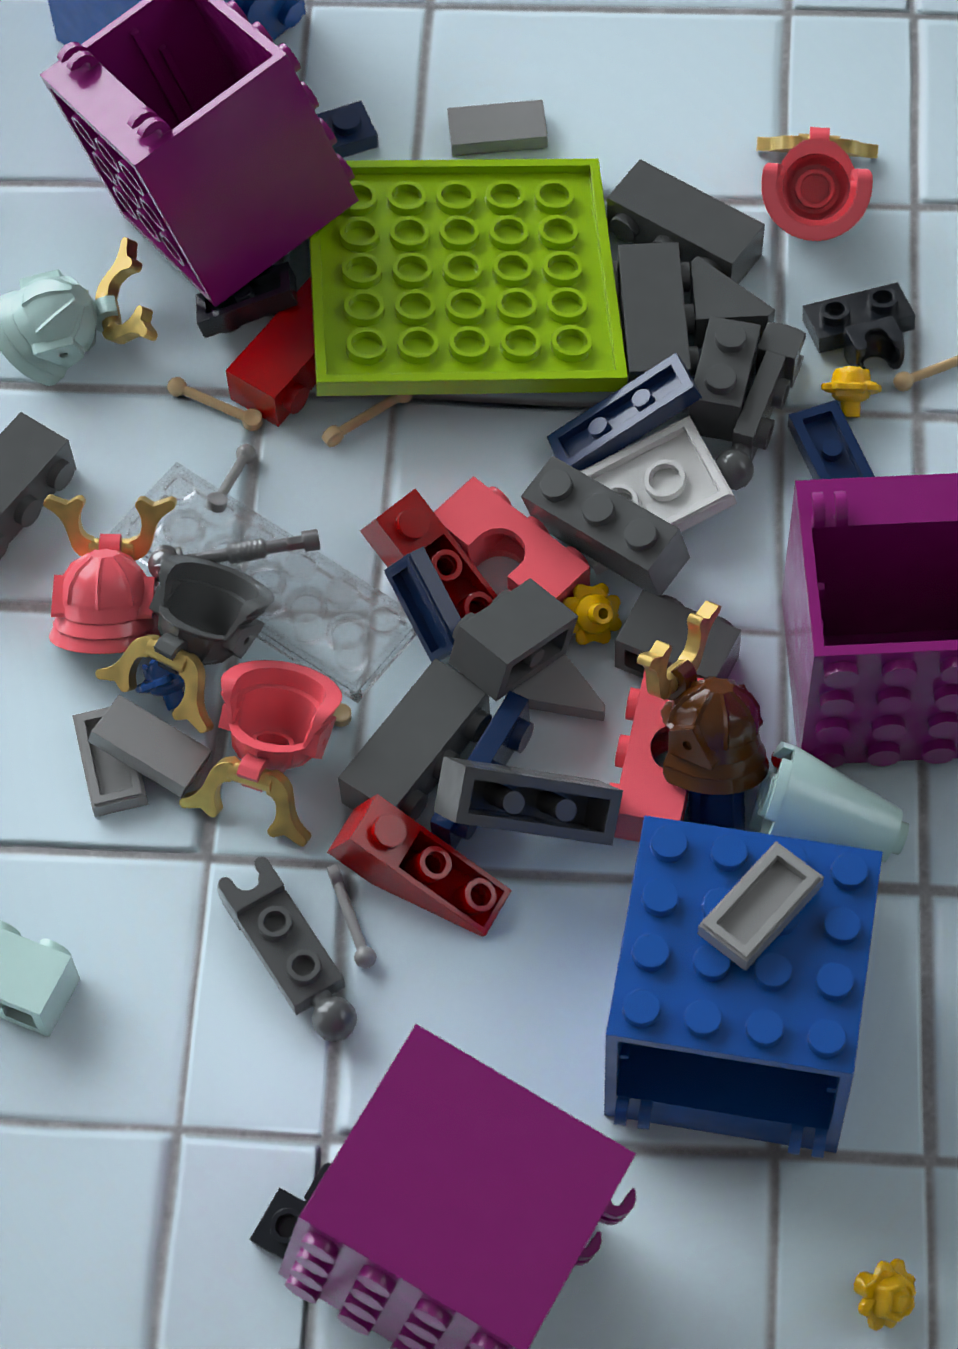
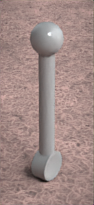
[206,444,256,513]
[327,864,377,969]

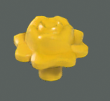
[821,366,882,417]
[562,583,622,645]
[853,1258,916,1331]

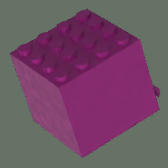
[39,0,359,307]
[781,473,958,768]
[278,1024,636,1349]

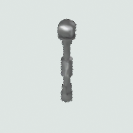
[148,529,320,582]

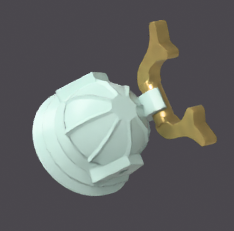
[0,237,158,386]

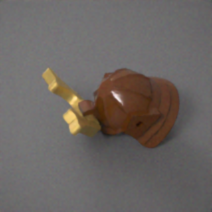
[637,600,769,795]

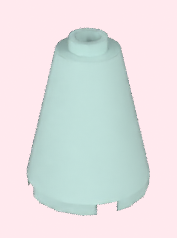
[748,741,909,862]

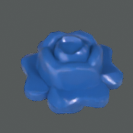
[135,659,185,711]

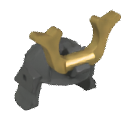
[95,555,274,733]

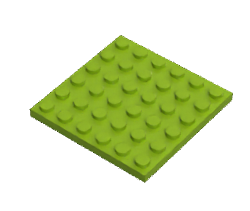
[309,159,628,396]

